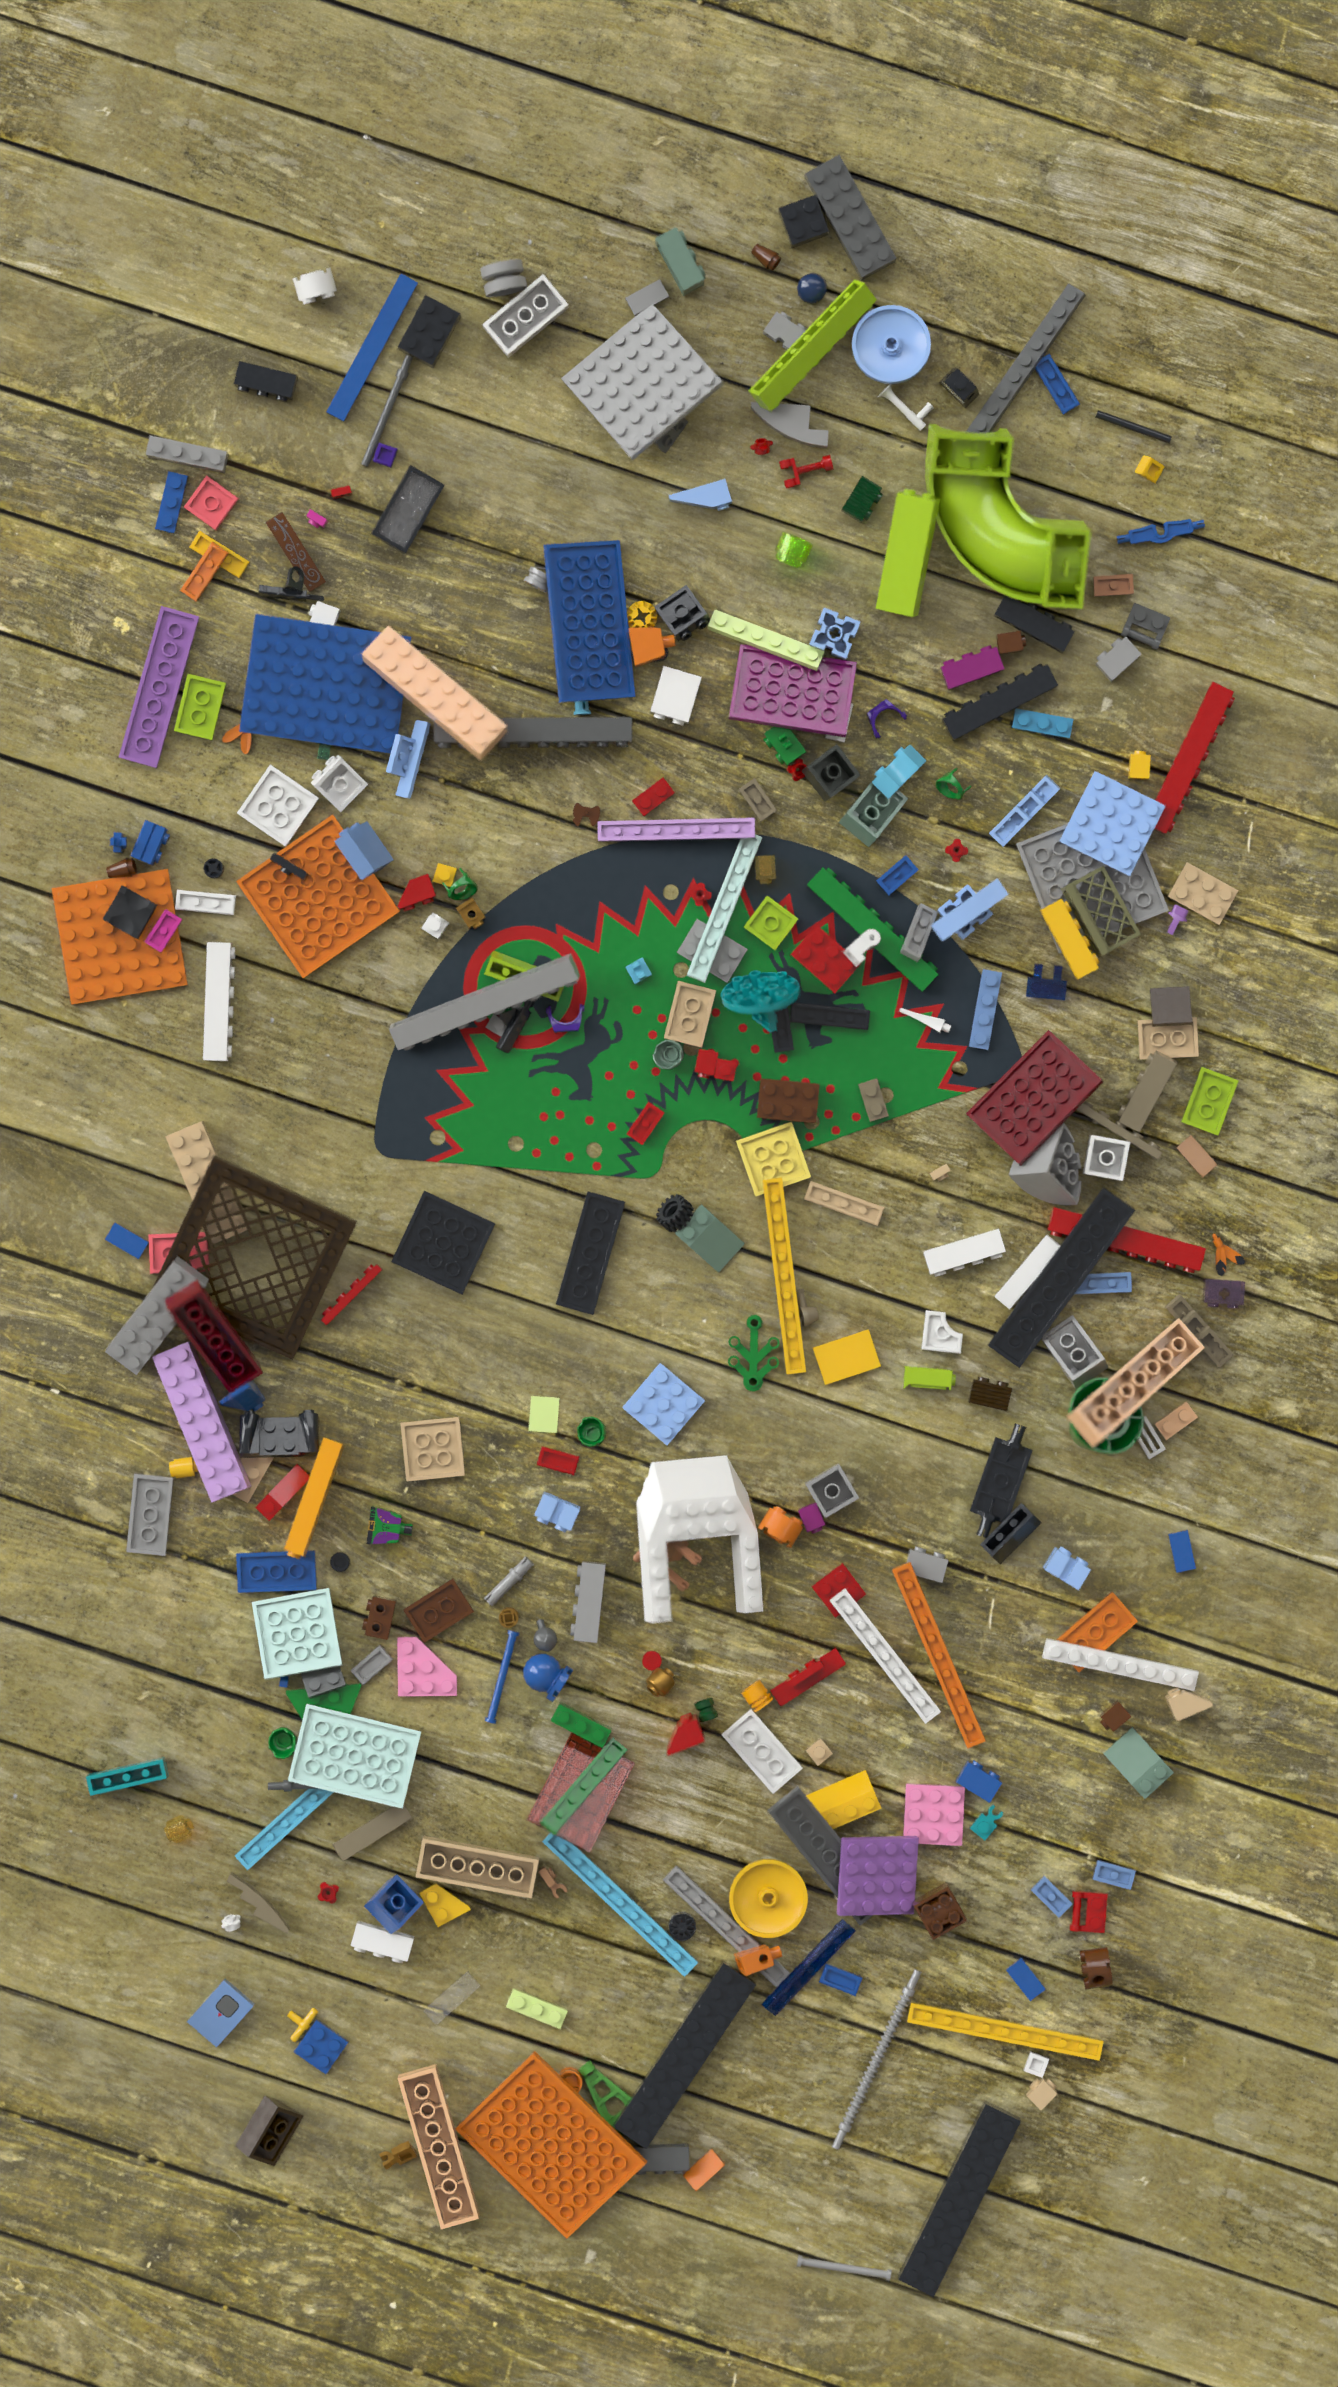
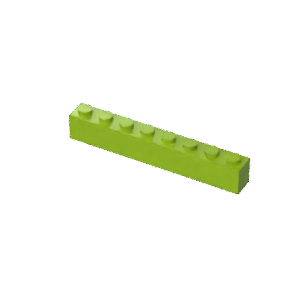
[748,279,877,411]

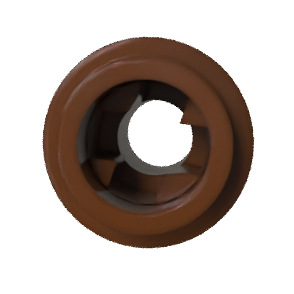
[751,244,781,271]
[106,858,137,878]

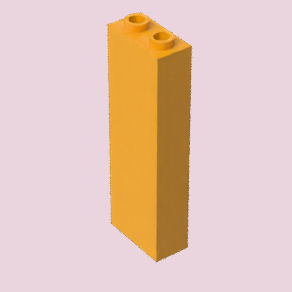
[284,1438,344,1559]

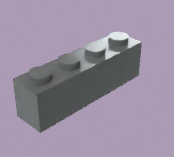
[631,2143,689,2175]

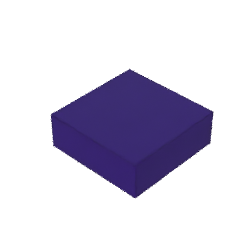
[373,443,398,468]

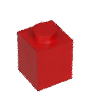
[695,1049,718,1079]
[714,1059,737,1081]

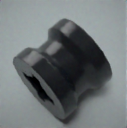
[203,858,224,879]

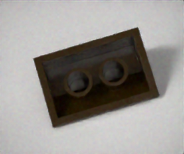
[235,2096,303,2166]

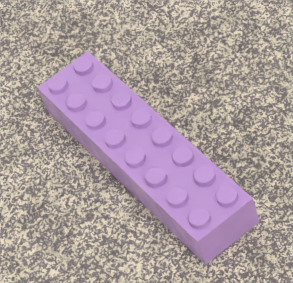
[152,1342,252,1502]

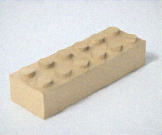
[165,1121,247,1245]
[416,1836,539,1899]

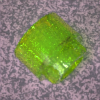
[775,531,813,568]

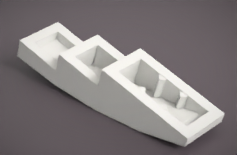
[995,1235,1060,1309]

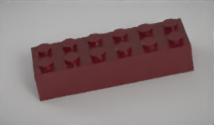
[164,1279,263,1394]

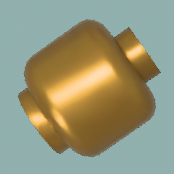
[646,1668,675,1697]

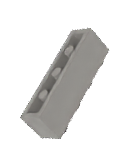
[146,436,229,473]
[570,1561,606,1643]

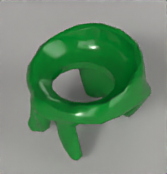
[935,768,971,800]
[442,868,478,900]

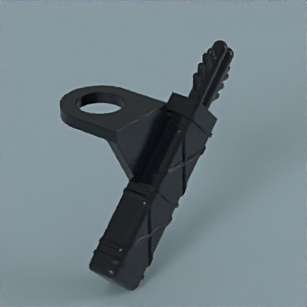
[258,566,324,602]
[492,999,536,1054]

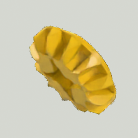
[627,601,657,628]

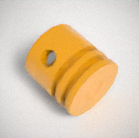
[741,1679,774,1712]

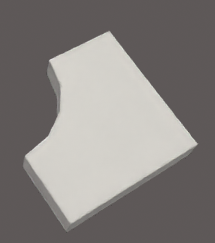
[922,1310,963,1354]

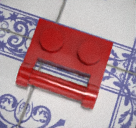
[1069,1891,1108,1933]

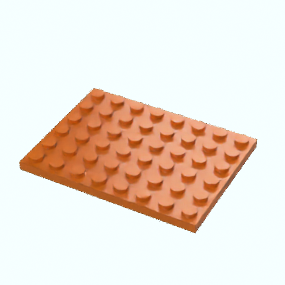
[455,2051,647,2239]

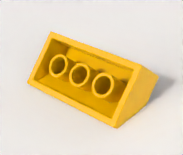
[806,1770,882,1829]

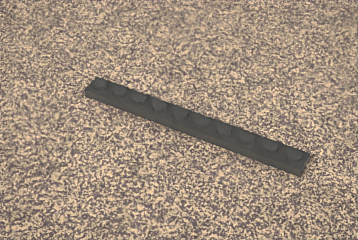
[966,283,1086,433]

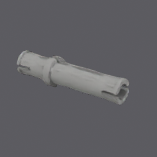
[484,1556,534,1607]

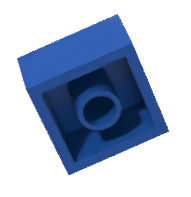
[364,1875,424,1934]

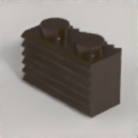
[968,1376,1012,1411]

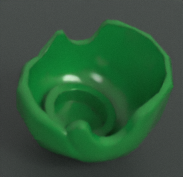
[577,1416,607,1447]
[268,1727,298,1759]

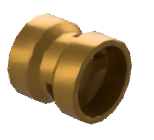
[499,1607,519,1628]

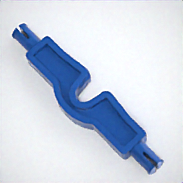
[1116,519,1205,545]

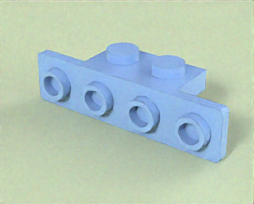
[386,720,430,799]

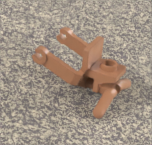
[633,1540,702,1591]

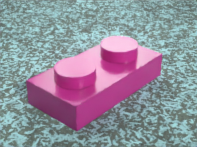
[145,909,182,953]

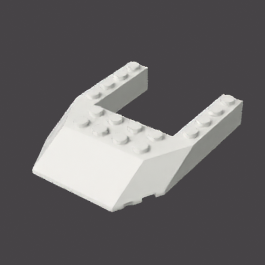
[636,1455,763,1623]

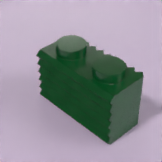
[841,476,883,523]

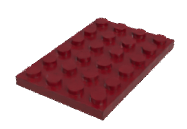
[966,1030,1103,1166]

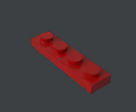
[321,1264,383,1325]

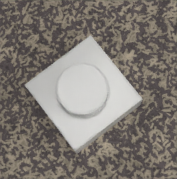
[1024,2052,1049,2078]

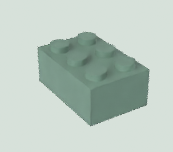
[655,227,706,296]

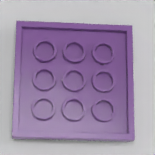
[837,1836,919,1916]

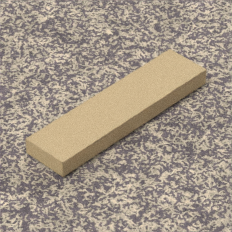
[804,1181,884,1226]

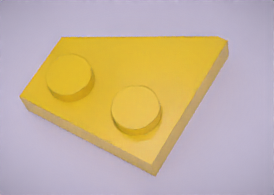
[419,1883,471,1927]

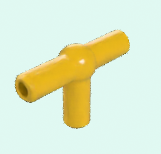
[287,2008,318,2042]

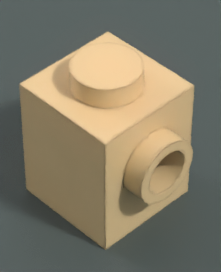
[1026,2078,1058,2110]

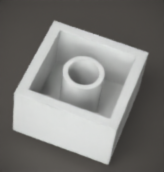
[1083,1135,1130,1181]

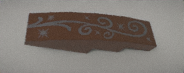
[266,512,326,592]

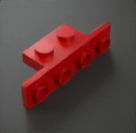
[770,1647,846,1706]

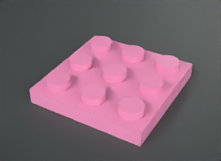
[903,1783,965,1846]

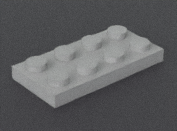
[126,1474,174,1556]

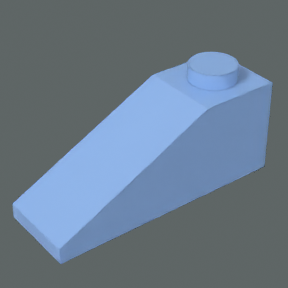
[669,479,732,511]

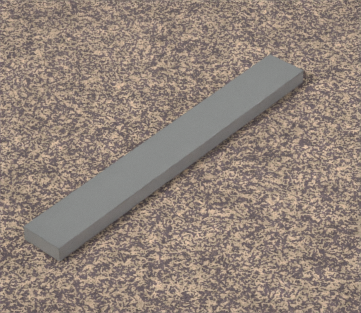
[663,1865,790,1988]

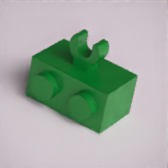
[763,726,806,766]

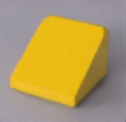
[1135,455,1165,484]

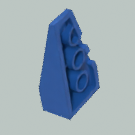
[219,1380,266,1411]

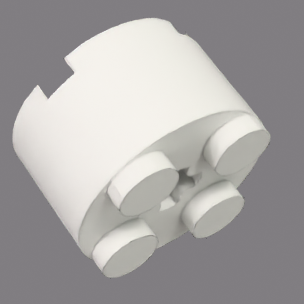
[293,268,337,304]

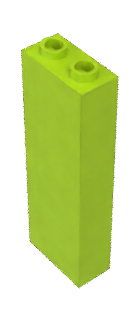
[876,489,940,617]

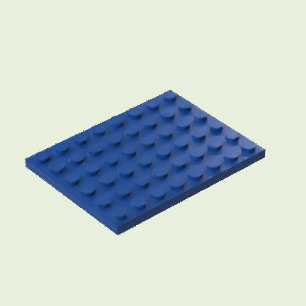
[239,614,411,754]

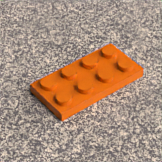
[1056,1592,1138,1672]

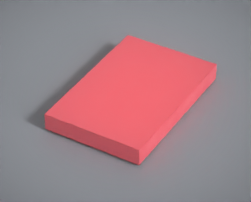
[148,1232,210,1274]

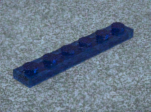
[762,1919,856,2016]

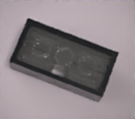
[370,465,445,554]

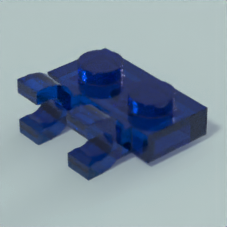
[1026,963,1067,1000]

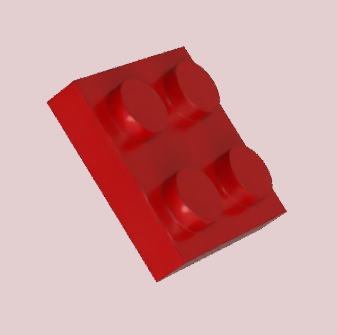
[811,1563,866,1618]

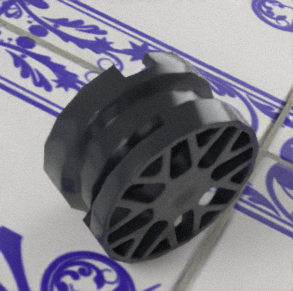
[669,1912,696,1941]

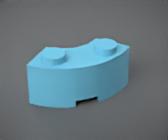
[872,745,926,799]

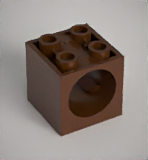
[912,1882,967,1940]

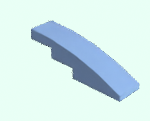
[989,775,1060,847]
[931,878,1009,941]

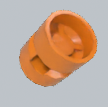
[559,2067,583,2093]

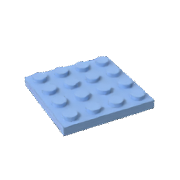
[1059,771,1166,877]

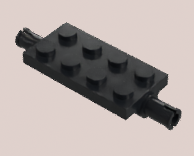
[969,1423,1033,1538]

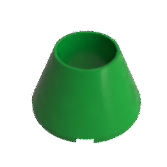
[1069,1378,1144,1455]

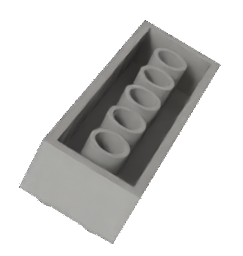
[105,1256,209,1375]

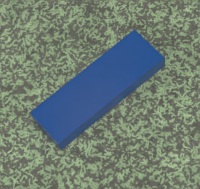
[1035,354,1080,415]

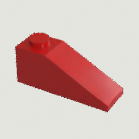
[255,1464,310,1521]

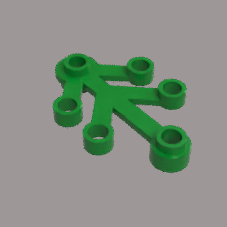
[728,1315,780,1391]

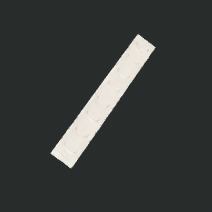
[830,1588,941,1724]
[1042,1638,1199,1691]

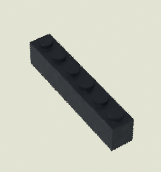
[942,663,1058,741]

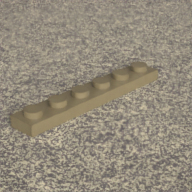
[1077,1101,1162,1159]

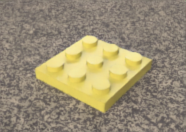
[736,1121,811,1197]

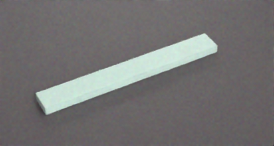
[687,834,762,983]

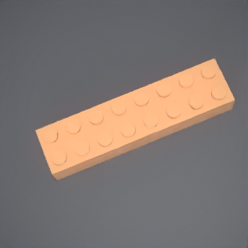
[362,626,507,761]
[1067,1318,1205,1447]
[398,2064,480,2229]

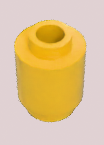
[169,1457,198,1479]

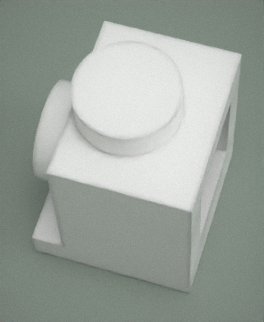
[422,913,449,939]

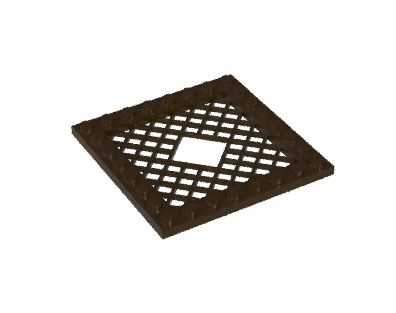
[153,1155,357,1360]

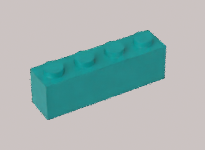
[86,1757,169,1796]

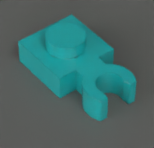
[969,1804,1003,1841]

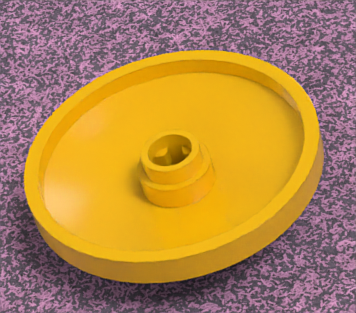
[729,1859,808,1938]

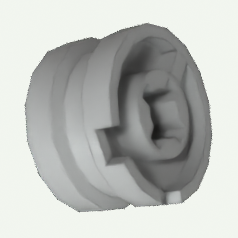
[524,567,548,594]

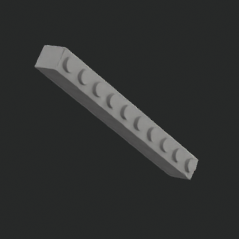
[389,954,580,1050]

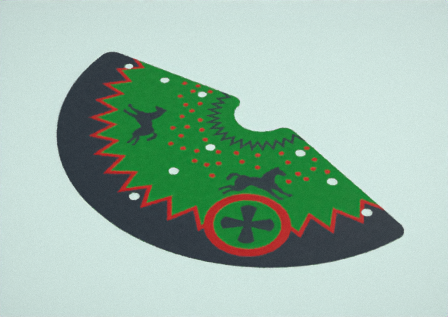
[374,834,1022,1179]

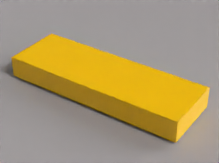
[189,530,250,579]

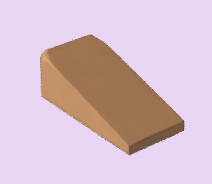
[1176,1135,1217,1178]

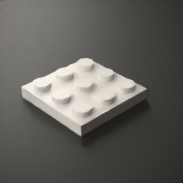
[237,765,319,847]

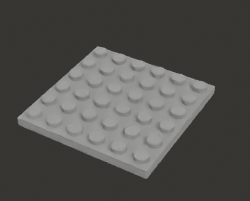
[561,304,724,460]
[1016,824,1169,954]

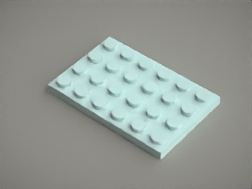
[288,1704,421,1809]

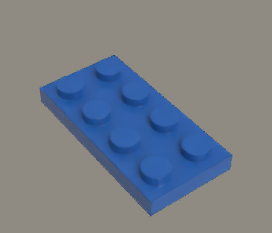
[236,1550,317,1593]

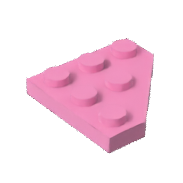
[397,1637,457,1696]

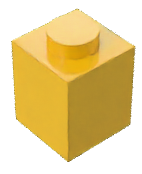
[1128,751,1151,780]

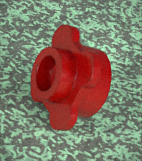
[750,438,773,455]
[787,758,807,781]
[945,839,968,862]
[688,883,712,906]
[317,1882,339,1904]

